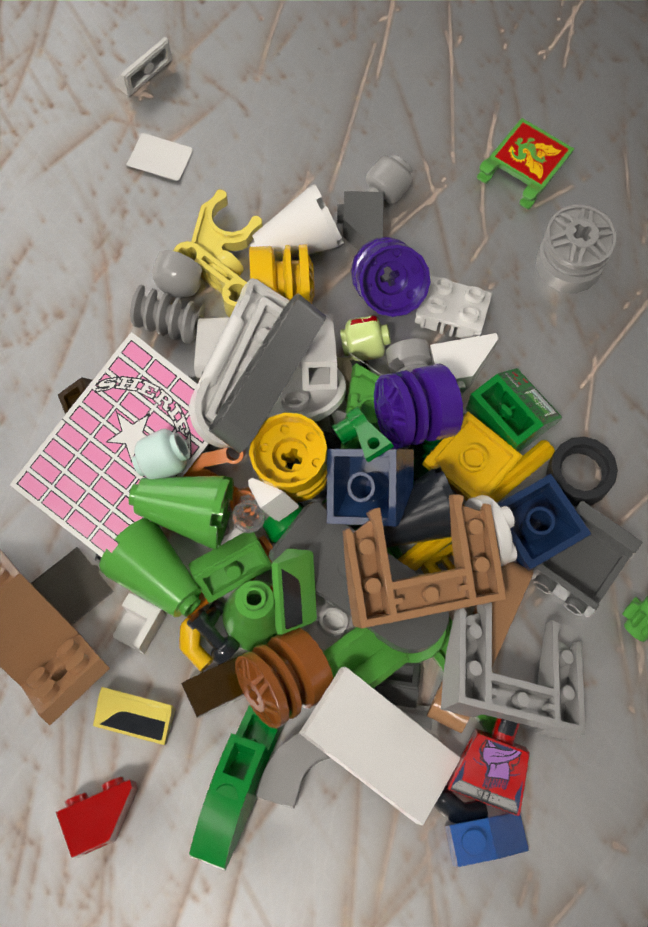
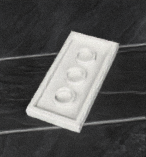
[299,667,461,825]

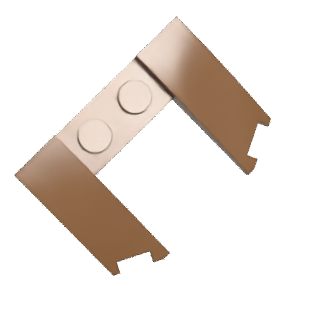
[343,494,506,629]

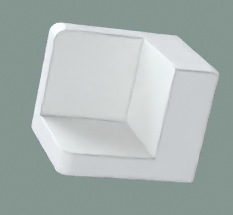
[113,593,166,654]

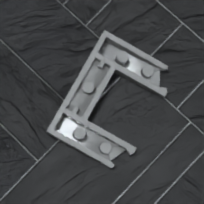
[441,602,585,740]

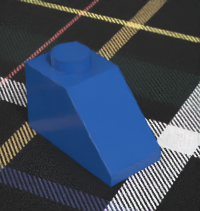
[444,813,529,867]

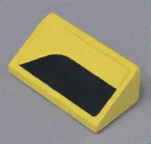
[93,687,176,745]

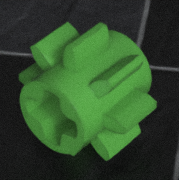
[622,596,648,642]

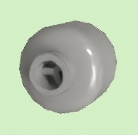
[366,155,413,204]

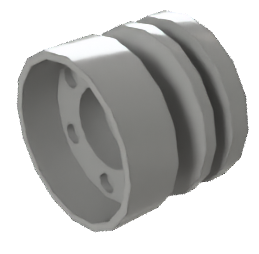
[536,204,616,293]

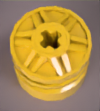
[249,244,315,304]
[249,413,328,503]

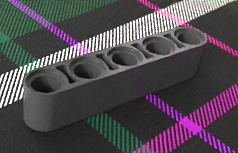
[209,293,326,453]

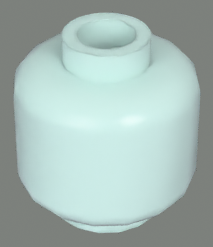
[132,429,190,479]

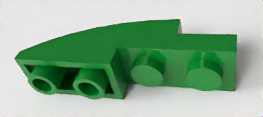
[189,705,284,871]

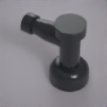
[187,600,240,665]

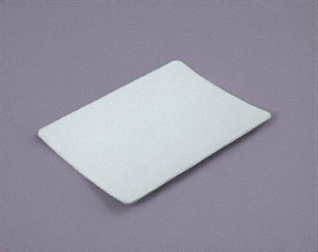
[126,133,193,181]

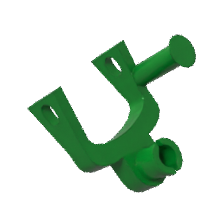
[332,406,414,482]

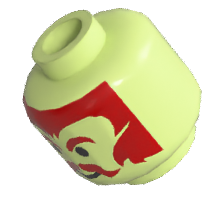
[340,315,391,361]

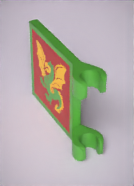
[477,118,574,210]

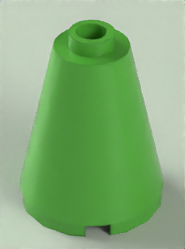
[128,476,234,549]
[99,518,201,617]
[222,581,277,652]

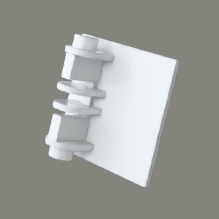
[415,276,492,339]

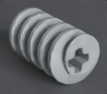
[130,284,205,344]

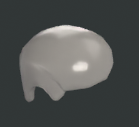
[152,250,203,298]

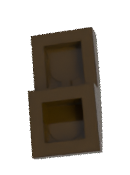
[181,657,245,718]

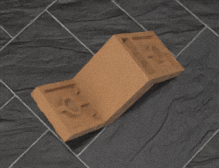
[0,549,110,725]

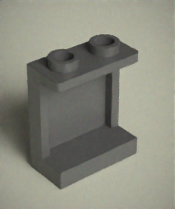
[532,501,643,618]

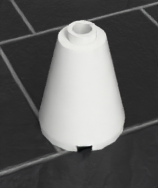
[249,184,344,261]

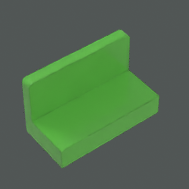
[323,627,409,689]

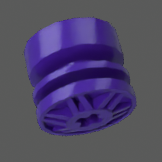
[351,237,431,317]
[374,363,463,449]

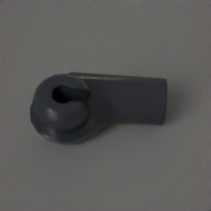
[434,785,488,824]

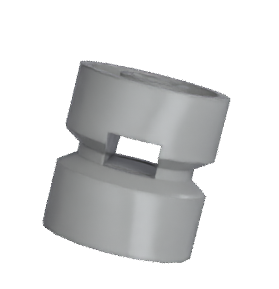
[385,338,432,373]

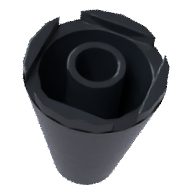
[383,465,454,548]

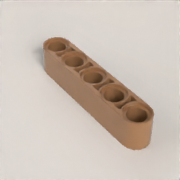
[426,561,534,734]

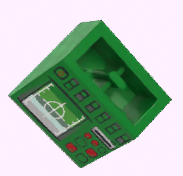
[465,368,563,453]

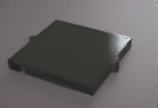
[31,547,114,625]

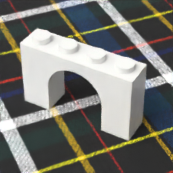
[194,313,337,391]

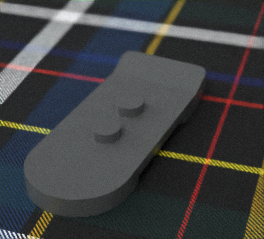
[269,502,449,653]

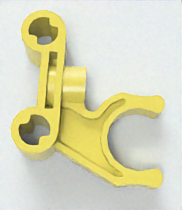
[173,189,263,317]

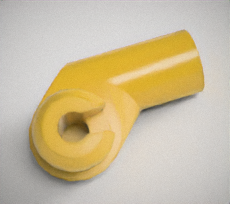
[179,616,214,672]

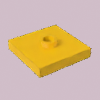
[422,411,523,501]

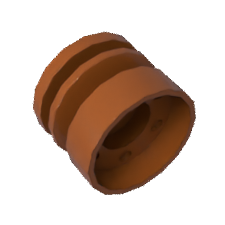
[235,628,333,729]

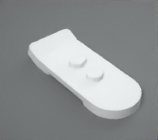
[189,278,289,448]

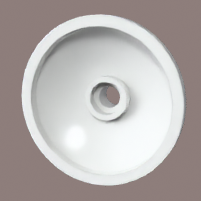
[264,364,346,423]

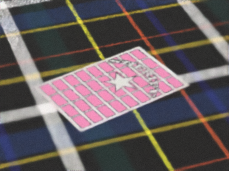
[10,332,209,557]

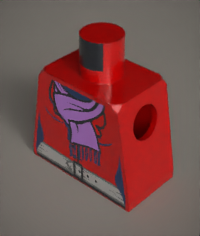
[447,718,529,816]

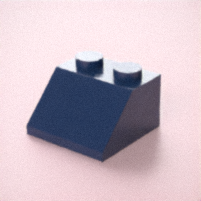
[327,449,414,526]
[498,474,591,571]

